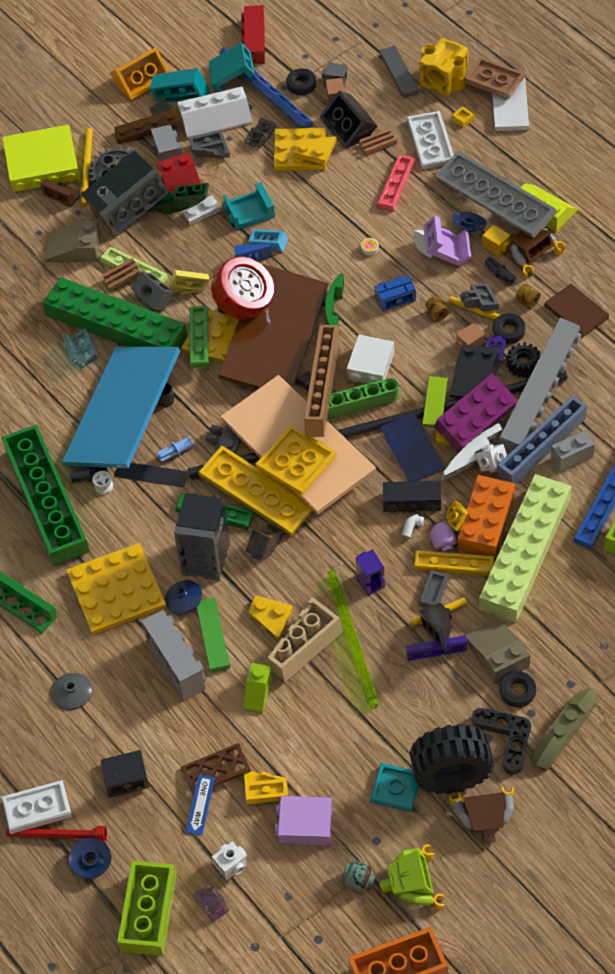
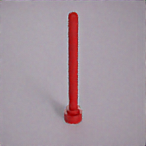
[6,826,107,843]

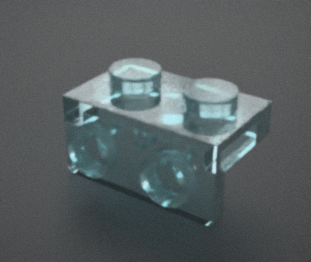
[62,328,99,369]

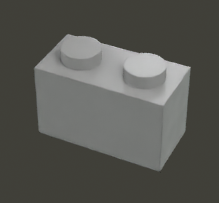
[151,125,182,162]
[551,431,595,472]

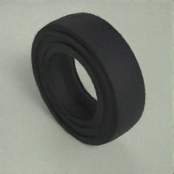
[286,68,316,95]
[493,313,526,344]
[499,671,536,708]

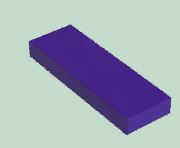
[406,635,467,661]

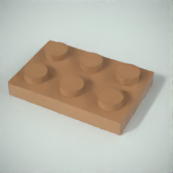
[464,57,525,99]

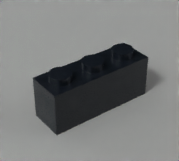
[383,480,441,513]

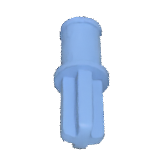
[157,436,194,462]

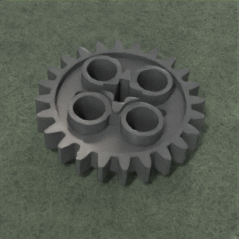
[88,145,133,184]

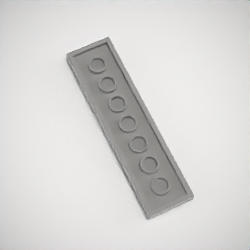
[435,151,557,238]

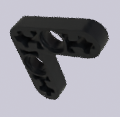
[472,708,531,775]

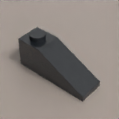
[419,603,452,649]

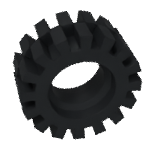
[507,342,541,378]

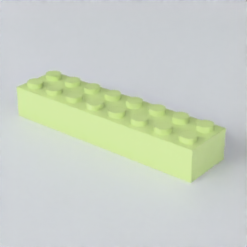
[479,474,572,623]

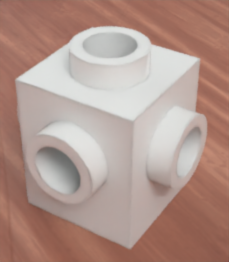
[475,444,507,473]
[212,841,247,881]

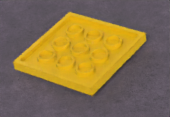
[66,543,167,636]

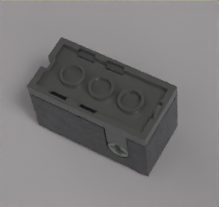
[81,150,169,236]
[174,493,230,581]

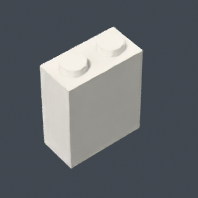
[347,335,394,384]

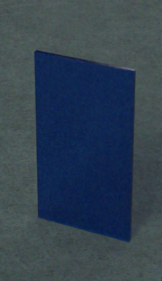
[379,413,445,481]

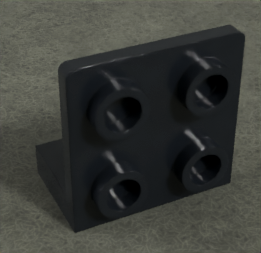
[101,750,150,798]

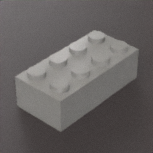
[142,610,206,701]

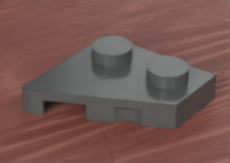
[189,130,230,158]

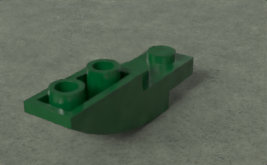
[148,183,209,214]

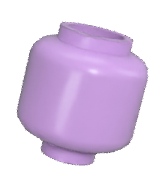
[430,522,458,553]

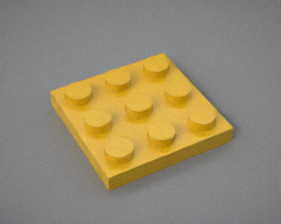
[274,128,326,171]
[181,310,239,364]
[256,425,337,496]

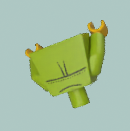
[380,844,445,910]

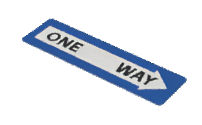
[186,775,215,835]

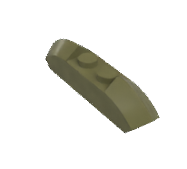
[530,688,599,769]

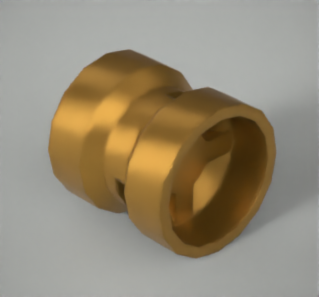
[516,284,541,308]
[425,296,449,321]

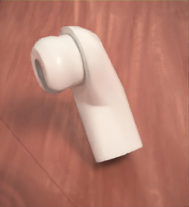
[401,515,424,538]

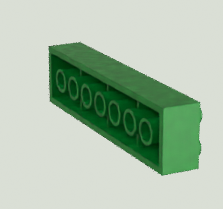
[42,277,188,349]
[1,424,90,566]

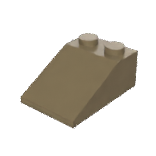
[45,221,100,262]
[466,619,531,684]

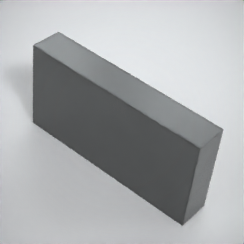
[418,570,449,608]

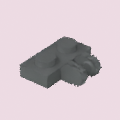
[460,283,499,311]
[205,425,241,454]

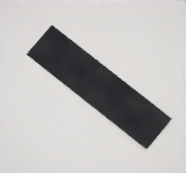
[115,463,188,487]

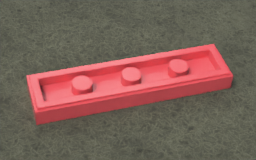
[377,155,415,212]

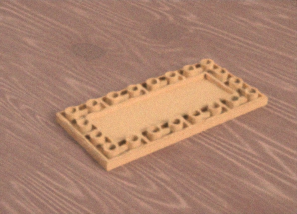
[221,375,376,515]

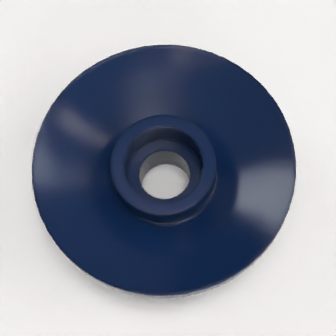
[452,212,487,232]
[164,580,202,614]
[69,838,112,879]

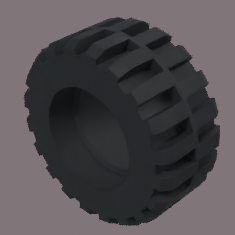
[410,724,494,794]

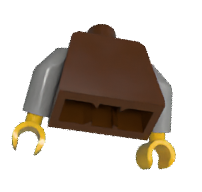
[510,228,565,279]
[449,787,514,844]

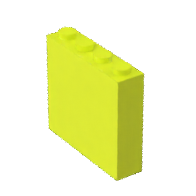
[3,125,80,192]

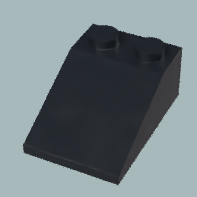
[450,344,499,399]

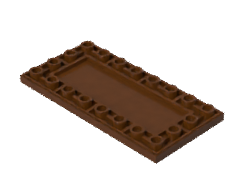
[218,263,329,390]

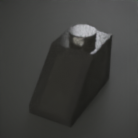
[246,524,285,560]

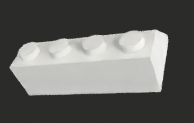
[177,87,252,140]

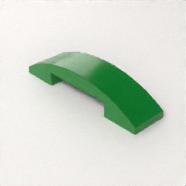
[325,273,344,331]

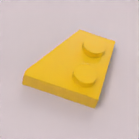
[249,595,293,641]

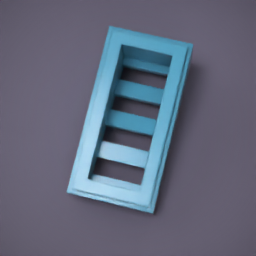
[247,229,288,252]

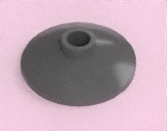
[52,673,92,710]

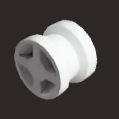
[93,471,113,495]

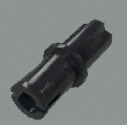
[485,256,516,286]
[70,467,108,483]

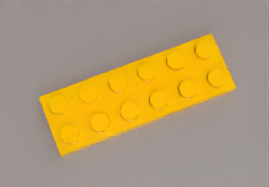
[199,446,313,536]

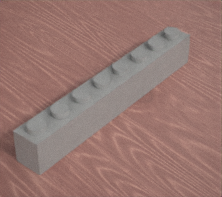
[499,318,582,451]

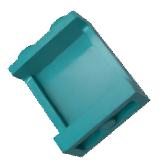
[209,42,255,92]
[221,182,275,230]

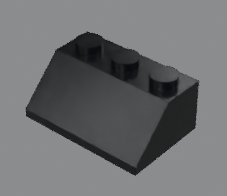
[320,90,378,149]

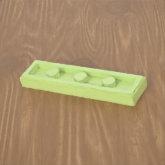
[100,247,168,283]

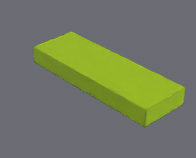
[422,376,448,428]

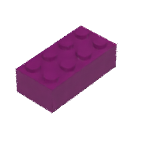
[434,373,518,453]

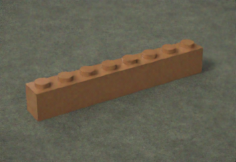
[304,325,339,437]

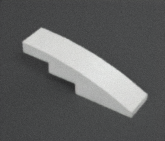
[440,423,502,481]

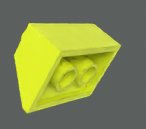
[521,184,577,232]

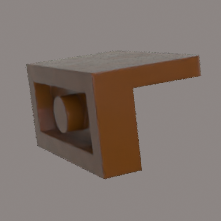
[41,179,80,207]

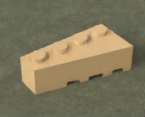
[268,597,343,682]

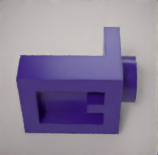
[486,335,506,363]

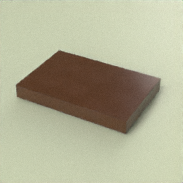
[545,284,609,338]

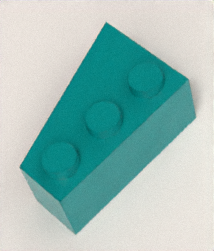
[149,68,211,103]

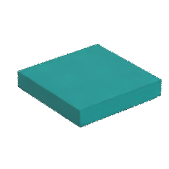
[370,763,419,812]

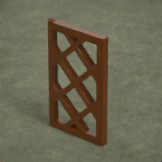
[180,743,251,796]

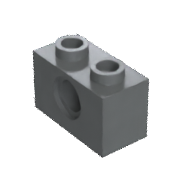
[131,271,174,311]

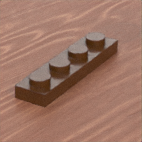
[114,108,182,144]

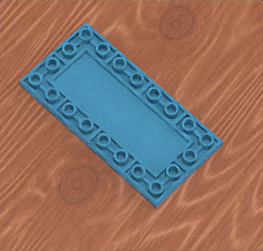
[62,347,180,468]

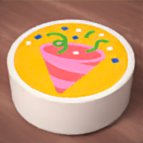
[361,238,379,256]

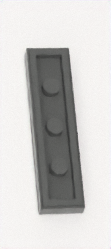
[380,46,419,98]

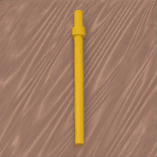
[80,128,93,207]

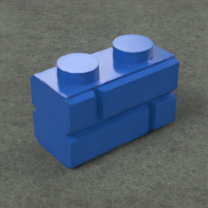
[374,276,416,311]

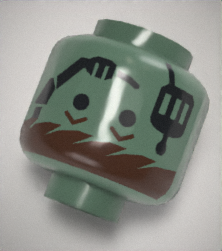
[342,860,375,892]

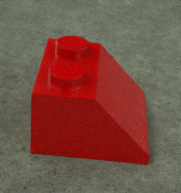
[156,152,201,191]

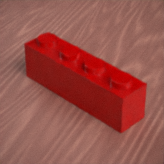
[241,5,265,64]

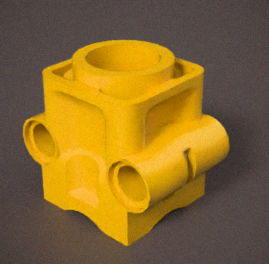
[419,38,469,97]

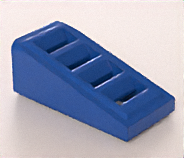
[235,243,271,261]

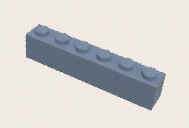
[497,395,587,485]

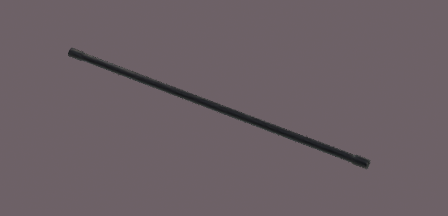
[187,371,567,480]

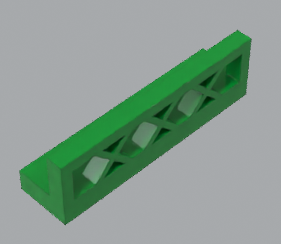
[0,572,57,634]

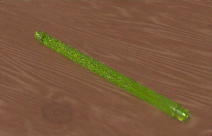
[327,570,379,709]

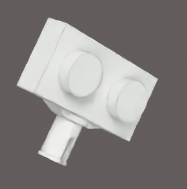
[182,195,221,226]

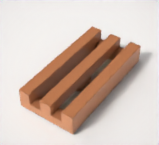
[359,129,397,155]
[102,258,140,291]

